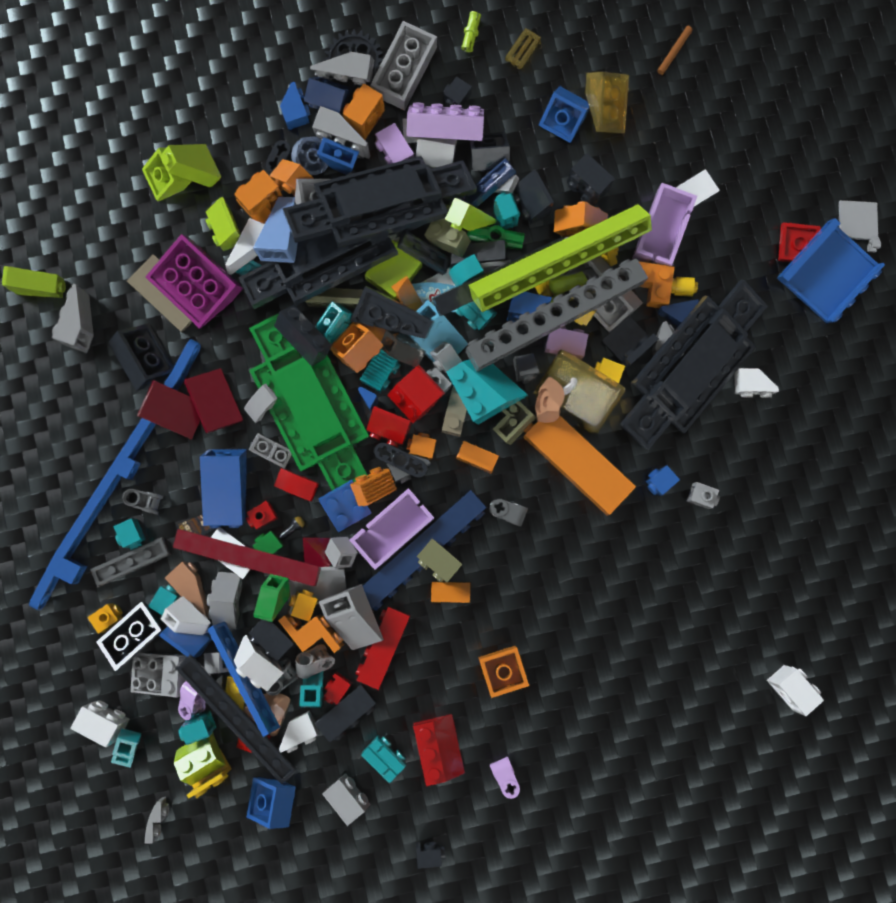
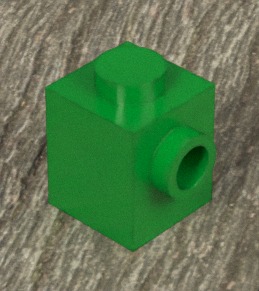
[253,531,285,555]

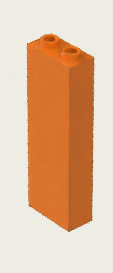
[524,416,636,515]

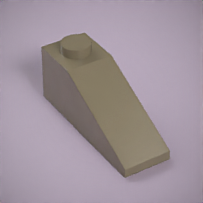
[442,385,467,437]

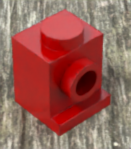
[246,501,278,530]
[323,671,353,704]

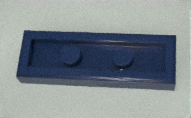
[464,158,516,208]

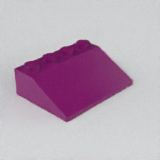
[145,234,243,329]

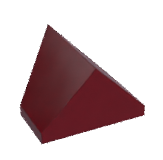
[303,538,333,567]

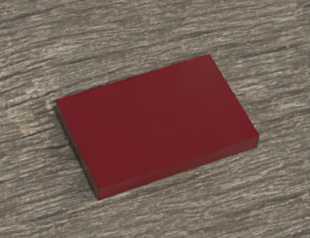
[184,368,243,434]
[137,380,200,439]

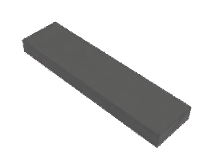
[90,537,171,587]

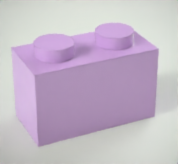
[375,123,414,165]
[545,326,588,360]

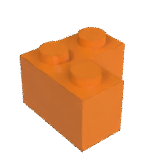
[270,159,314,196]
[234,170,283,217]
[554,201,608,237]
[639,261,675,308]

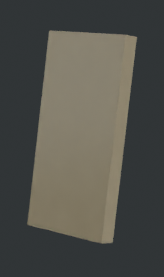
[127,254,192,333]

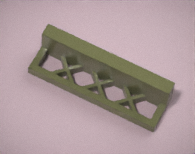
[305,288,384,309]

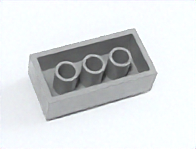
[370,21,437,110]

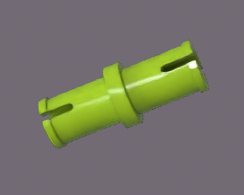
[461,11,481,52]

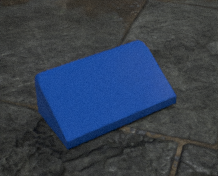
[358,387,379,413]

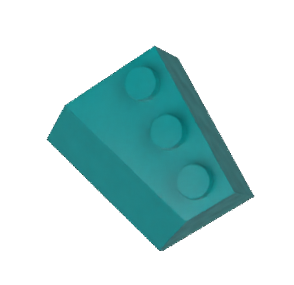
[446,360,528,425]

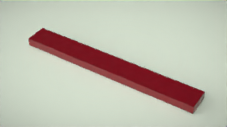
[173,529,321,586]

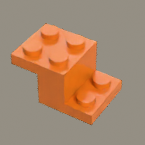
[278,614,345,653]

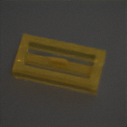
[505,28,541,69]

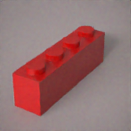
[356,606,410,690]

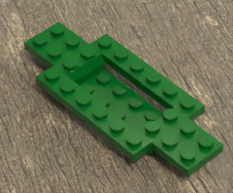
[249,313,369,491]

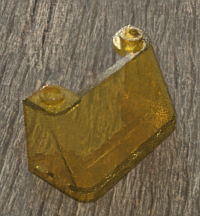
[533,349,626,433]

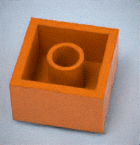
[343,84,385,140]
[330,322,384,373]
[478,646,529,698]

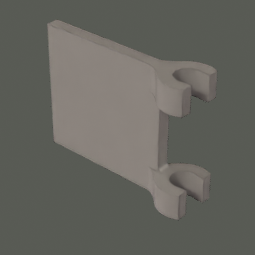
[839,200,881,253]

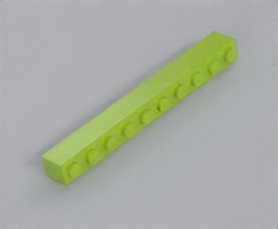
[469,204,652,312]

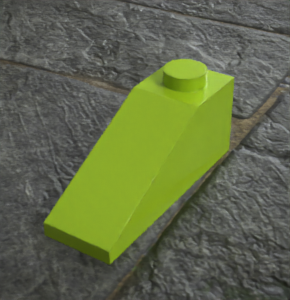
[445,198,497,231]

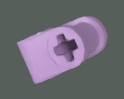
[178,681,206,720]
[490,757,520,799]

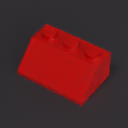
[413,714,465,786]

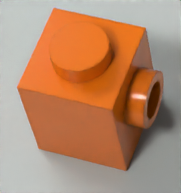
[407,433,436,460]

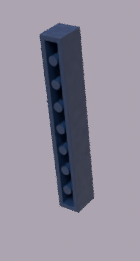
[362,490,486,611]

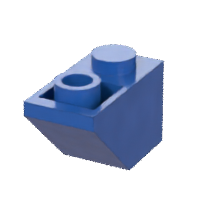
[280,82,311,130]

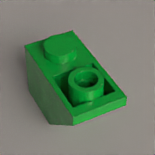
[254,574,290,622]

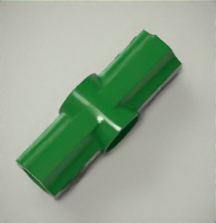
[467,226,525,250]

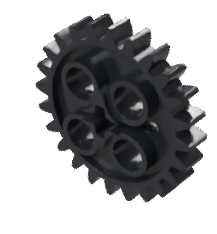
[324,29,383,93]

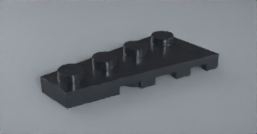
[350,286,434,339]

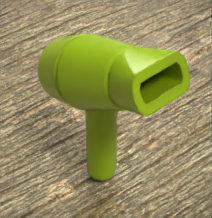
[549,271,587,303]

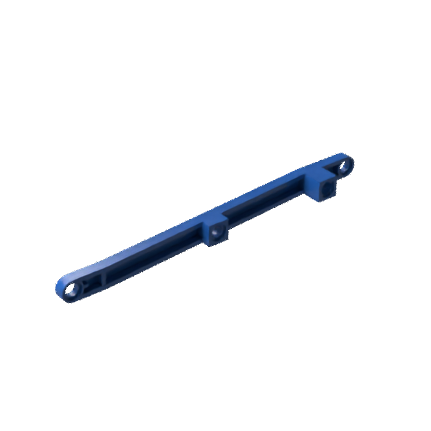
[29,339,201,611]

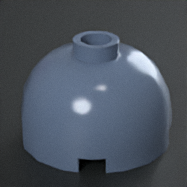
[291,136,328,175]

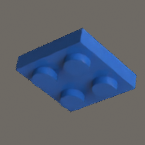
[319,480,372,532]

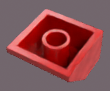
[388,365,445,423]
[367,406,411,448]

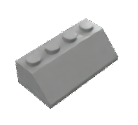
[564,256,643,333]

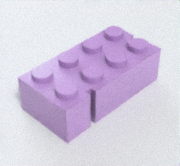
[407,103,484,141]
[632,183,697,266]
[349,488,434,570]

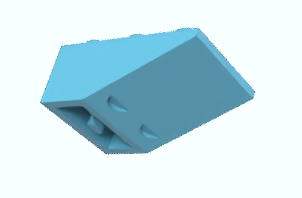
[405,300,468,363]

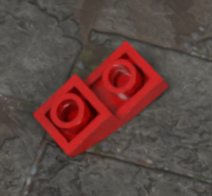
[274,468,319,501]

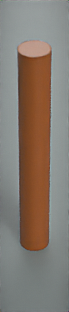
[657,26,693,75]

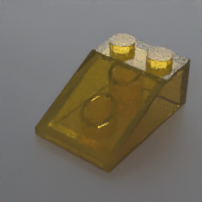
[585,72,629,133]

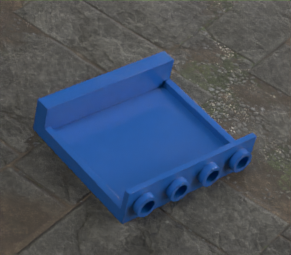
[777,218,885,323]

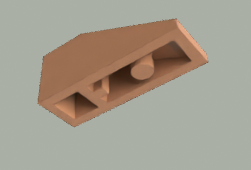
[165,562,209,620]

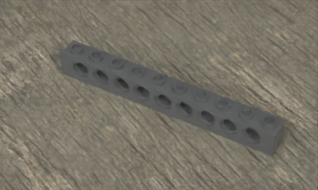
[465,258,648,372]

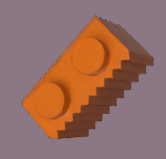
[350,467,397,506]

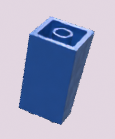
[200,449,247,528]

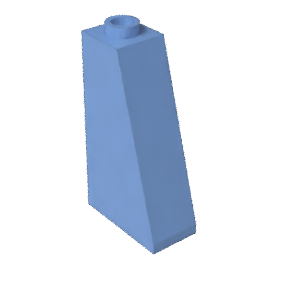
[253,197,298,263]

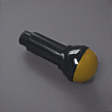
[279,517,305,541]

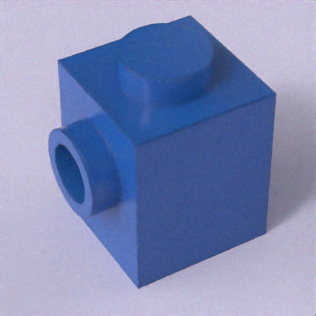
[646,466,680,496]

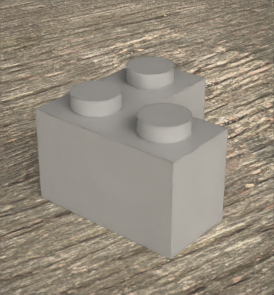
[207,572,243,629]

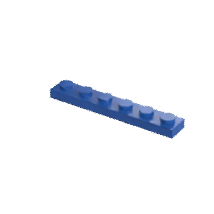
[207,621,280,737]

